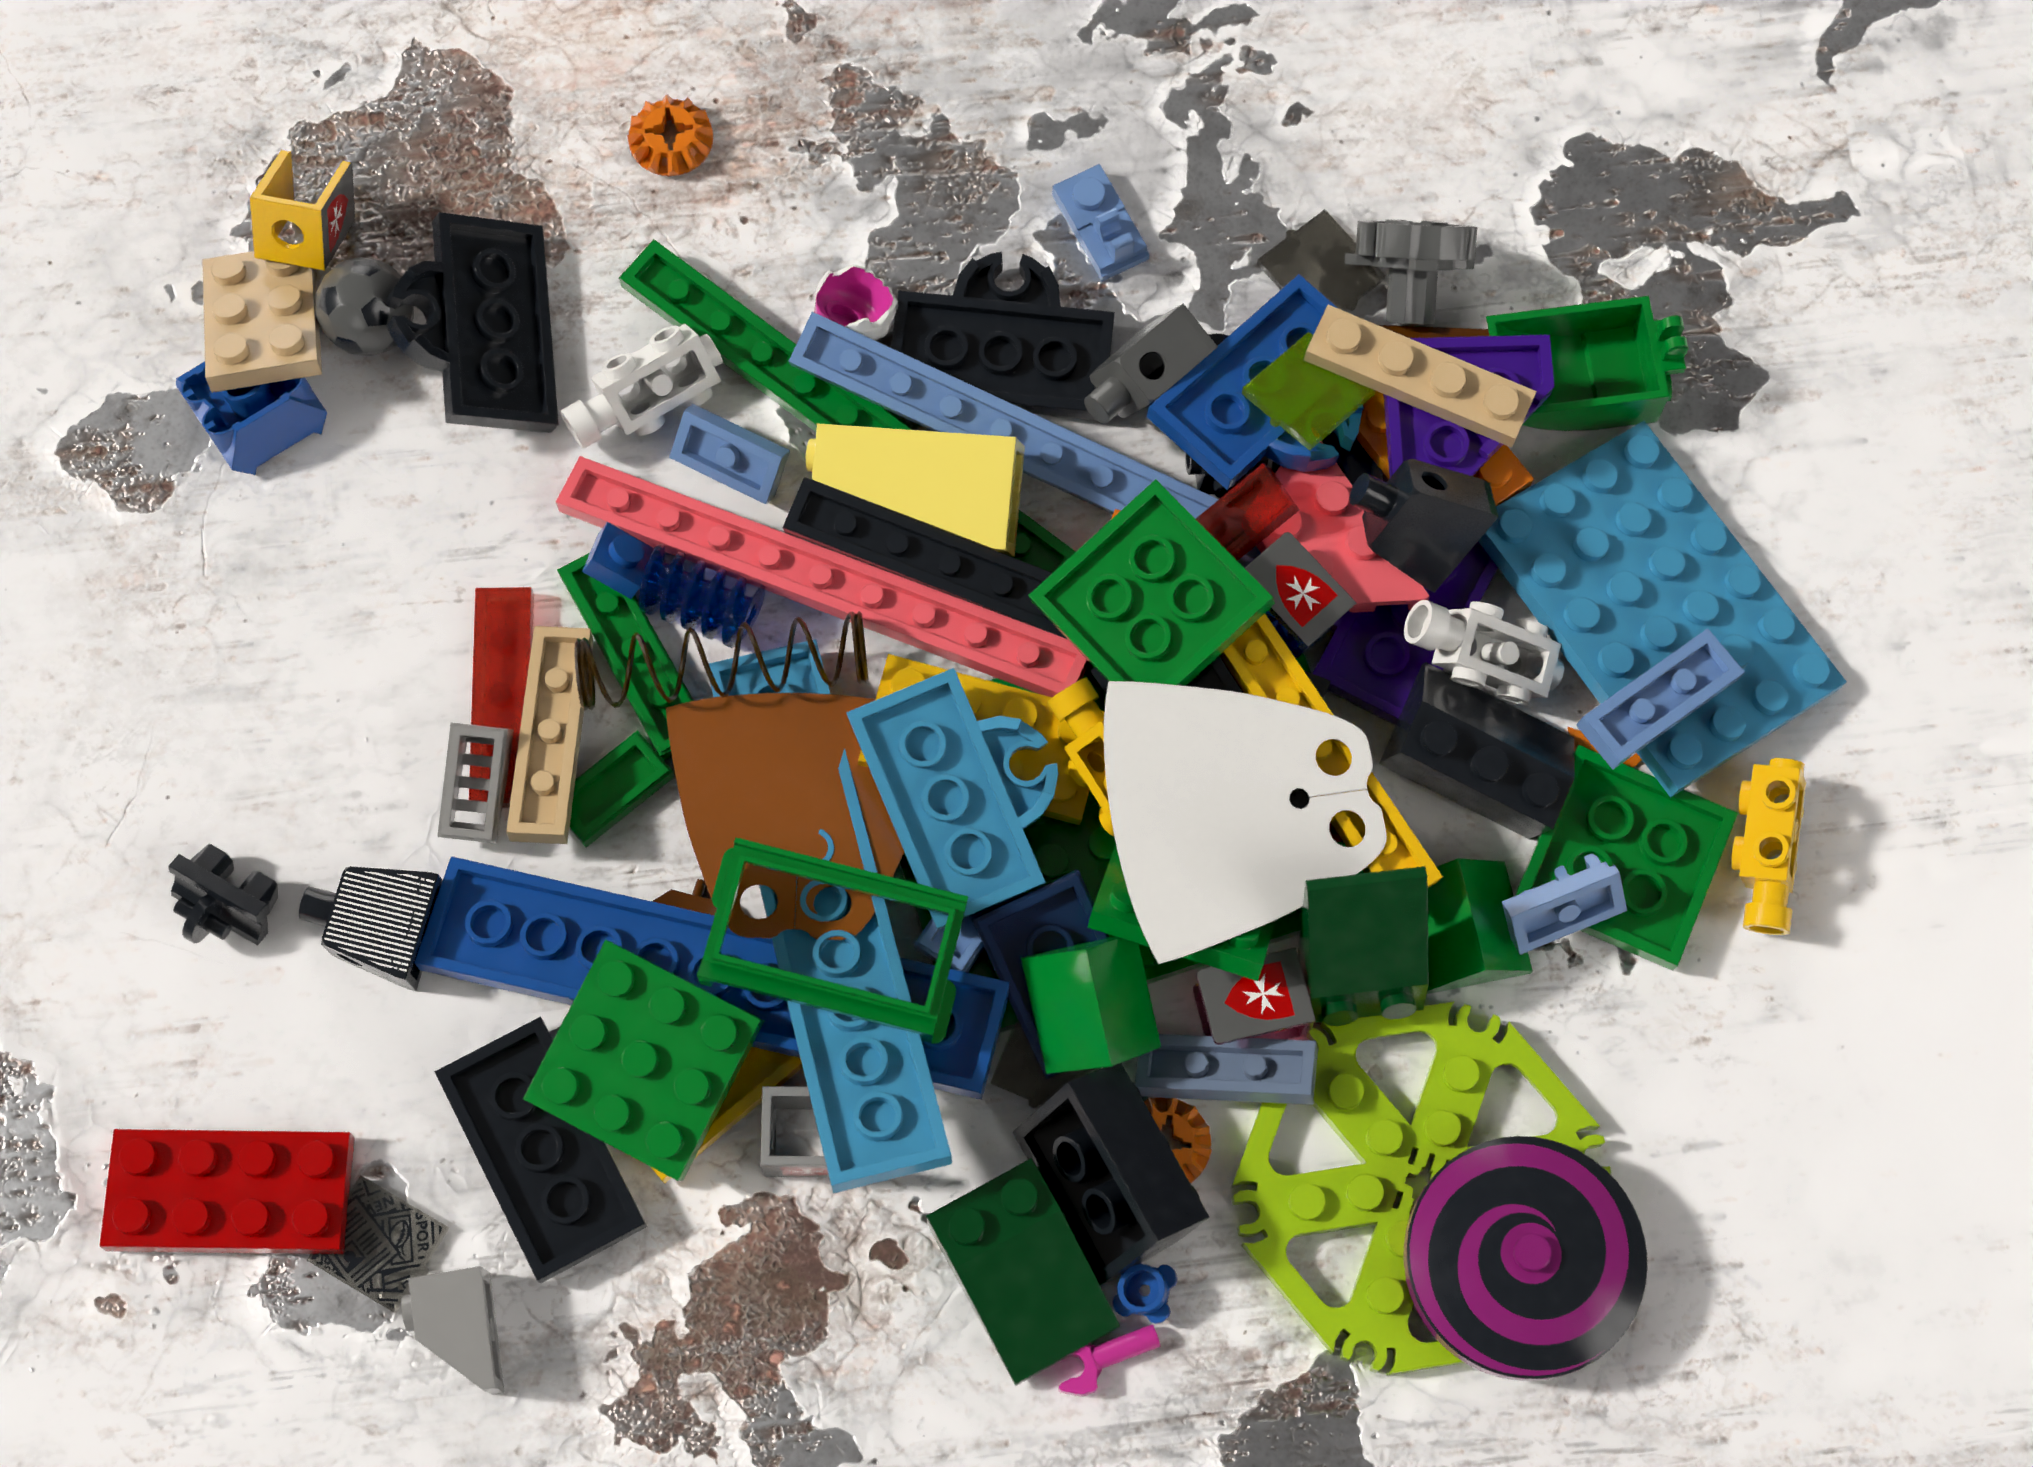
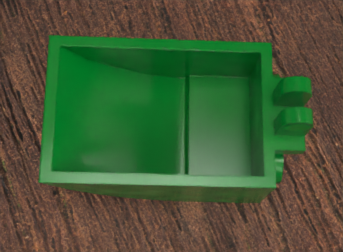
[1486,296,1689,431]

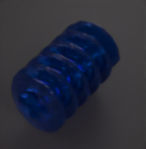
[639,544,765,648]

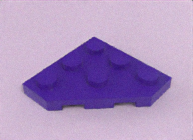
[1383,335,1555,477]

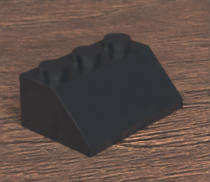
[1379,662,1575,839]
[1013,1063,1209,1286]

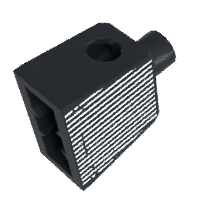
[299,866,443,991]

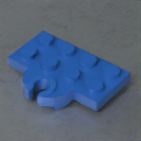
[1146,274,1364,490]

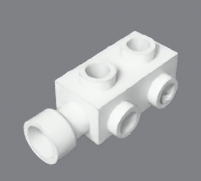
[560,324,723,449]
[1404,600,1564,705]

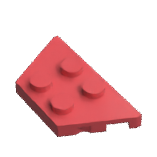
[1243,430,1430,613]

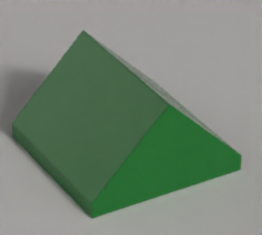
[1427,858,1533,994]
[1020,936,1161,1074]

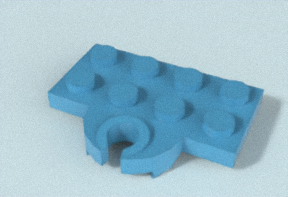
[846,668,1058,930]

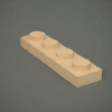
[1304,304,1537,448]
[506,626,593,844]

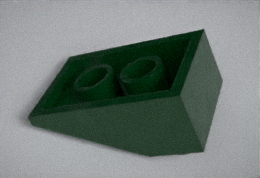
[1298,866,1429,1026]
[926,1158,1120,1386]

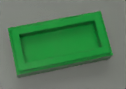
[569,730,675,848]

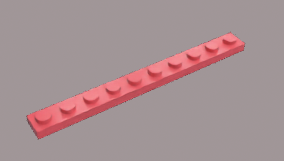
[556,456,1090,697]

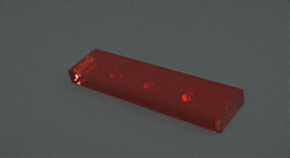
[469,587,534,808]

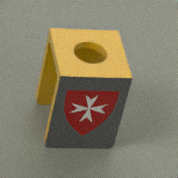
[250,150,355,271]

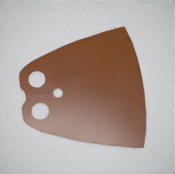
[666,693,904,940]

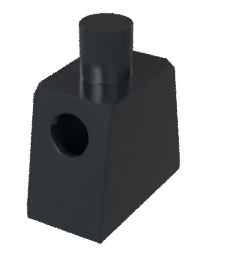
[1349,459,1498,593]

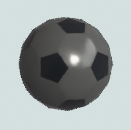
[315,257,414,356]

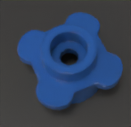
[1112,1263,1178,1324]

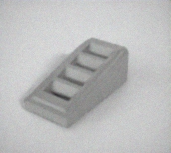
[437,723,514,843]

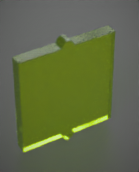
[1241,332,1376,451]

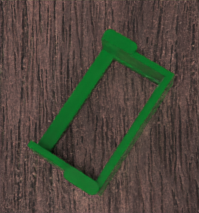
[697,837,968,1044]

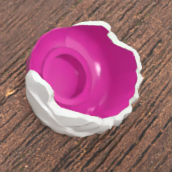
[814,265,898,340]

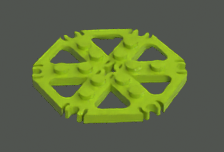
[1231,1001,1612,1376]

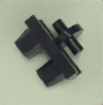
[168,844,278,945]

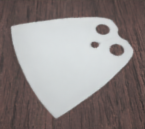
[1104,681,1386,964]

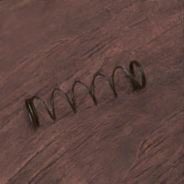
[574,611,869,711]

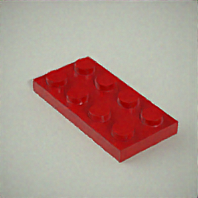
[99,1129,355,1254]

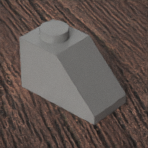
[401,1266,505,1395]

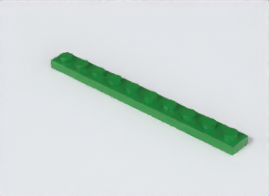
[619,239,1076,573]

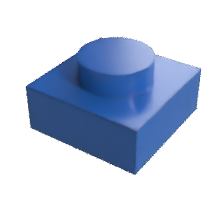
[582,522,656,599]

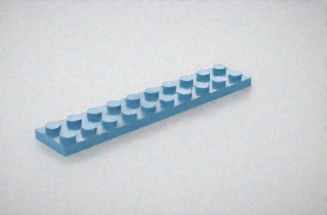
[709,639,952,1194]

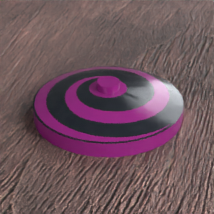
[1404,1136,1648,1381]

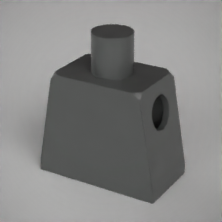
[1084,303,1218,424]

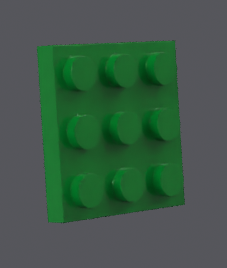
[1028,479,1275,686]
[1514,745,1738,971]
[523,939,765,1181]

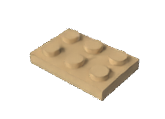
[202,251,322,393]

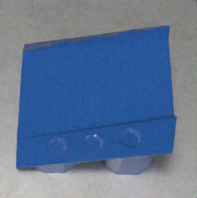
[176,361,327,475]

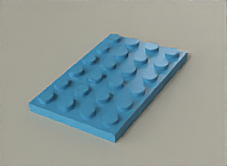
[1478,421,1847,798]

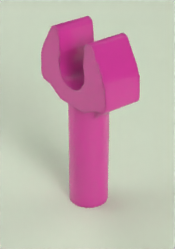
[1058,1324,1161,1396]

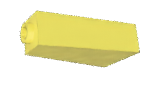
[806,424,1025,557]

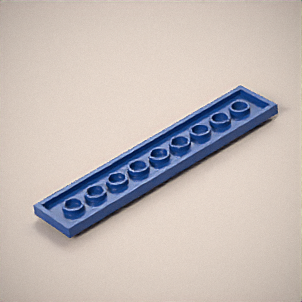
[415,856,1010,1100]

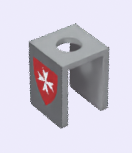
[760,1086,829,1177]

